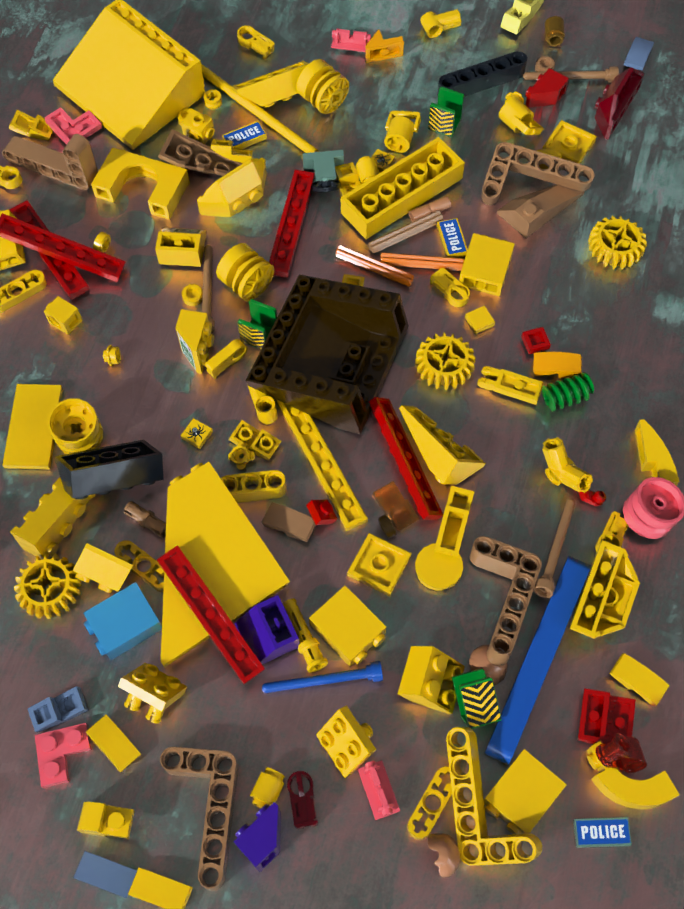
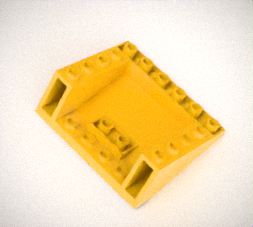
[53,0,205,150]

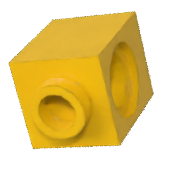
[44,296,82,335]

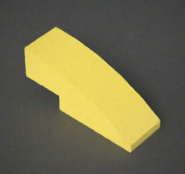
[500,0,545,35]

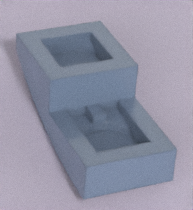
[624,37,654,71]
[27,686,89,732]
[73,851,137,898]

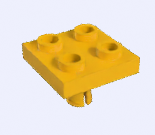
[316,705,377,778]

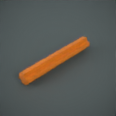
[336,245,414,286]
[380,252,464,271]

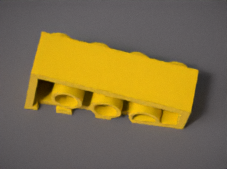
[10,477,97,560]

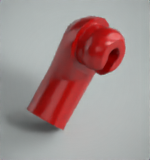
[578,489,606,507]

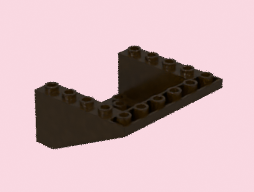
[245,274,409,434]

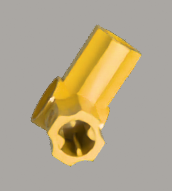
[542,437,593,493]

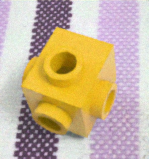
[181,109,215,144]

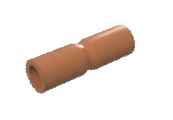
[409,196,451,222]

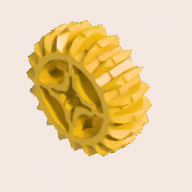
[588,215,647,270]
[415,332,476,390]
[14,553,82,619]

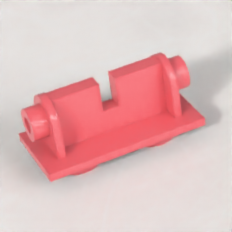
[331,28,372,52]
[357,760,400,821]

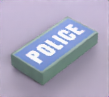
[573,817,632,848]

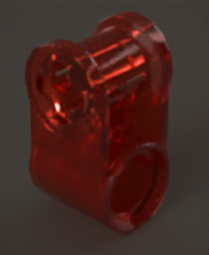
[596,734,647,773]

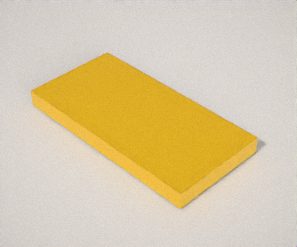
[2,384,63,470]

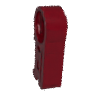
[287,771,318,829]

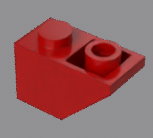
[525,68,569,108]

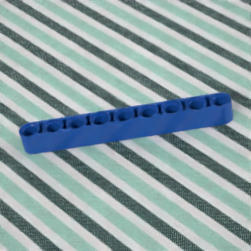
[484,556,591,765]

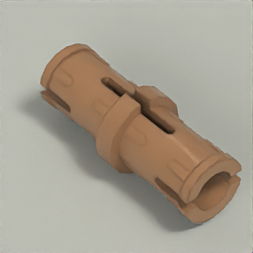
[124,501,166,538]

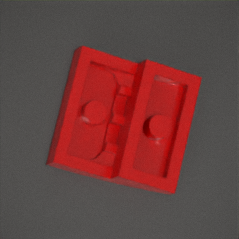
[578,688,636,753]

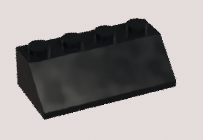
[55,440,164,499]

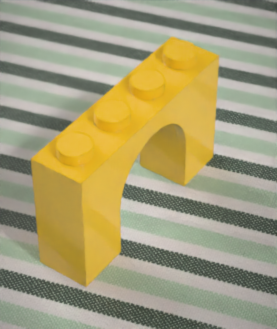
[91,147,190,220]

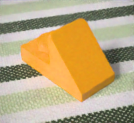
[365,29,404,63]

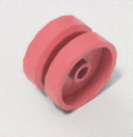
[623,477,684,539]

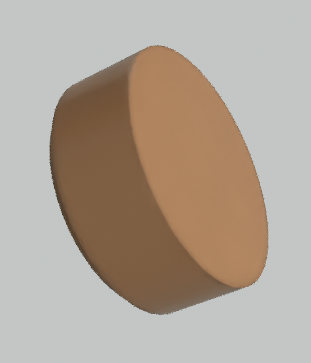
[535,56,555,72]

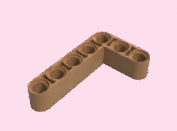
[2,134,98,190]
[481,142,595,205]
[470,536,542,666]
[160,747,238,891]

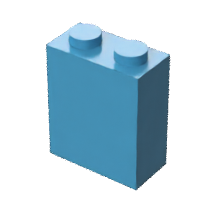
[83,582,162,660]

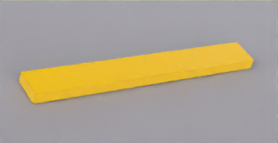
[274,398,368,531]

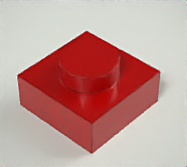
[521,327,551,355]
[306,499,337,525]

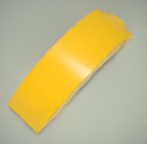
[587,741,680,809]

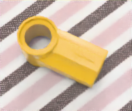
[420,9,461,38]
[247,385,278,425]

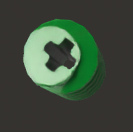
[542,372,594,412]

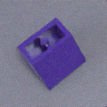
[235,595,300,665]
[234,802,281,872]

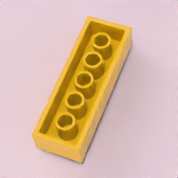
[341,137,465,240]

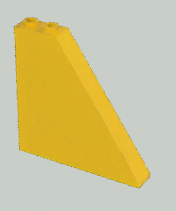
[161,462,290,668]

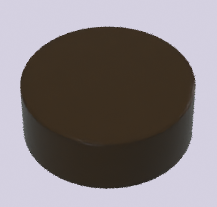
[378,514,397,539]

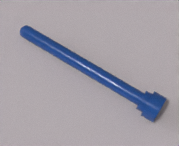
[262,661,383,693]

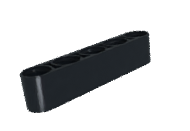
[437,51,527,97]

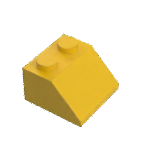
[73,543,133,594]

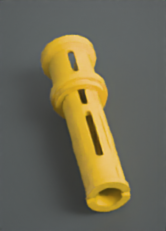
[282,598,328,673]

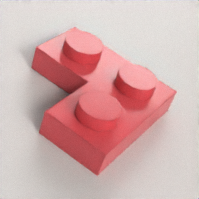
[44,107,102,145]
[35,723,92,788]

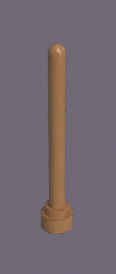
[523,66,619,83]
[202,245,215,333]
[533,499,575,598]

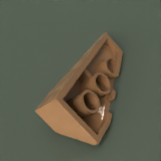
[158,129,243,176]
[497,184,585,238]

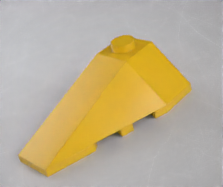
[399,405,486,485]

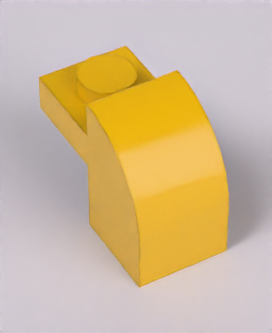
[77,802,135,839]

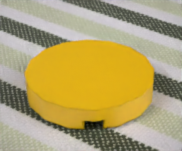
[415,543,463,591]

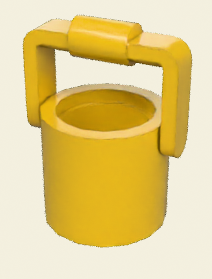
[499,97,544,135]
[384,110,421,153]

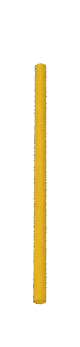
[201,63,319,153]

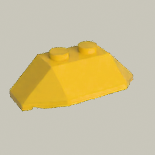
[231,61,309,108]
[197,157,267,217]
[570,540,640,639]

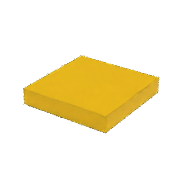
[542,120,597,164]
[347,533,412,597]

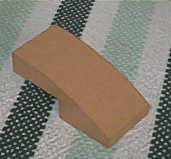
[261,502,316,542]

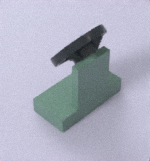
[302,150,344,192]

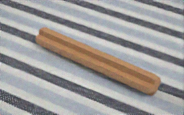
[368,210,444,253]

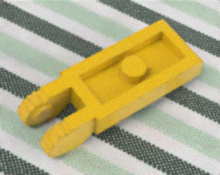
[477,366,544,405]

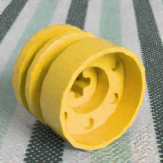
[296,59,349,114]
[216,243,274,301]
[47,398,104,454]

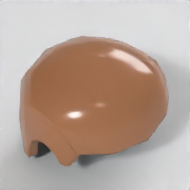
[469,645,508,685]
[427,833,460,878]

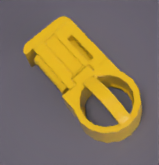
[237,25,274,59]
[0,165,23,189]
[429,268,470,308]
[205,339,248,379]
[595,511,629,552]

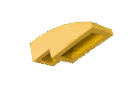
[635,419,680,486]
[434,486,475,557]

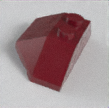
[594,67,645,140]

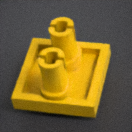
[118,663,188,723]

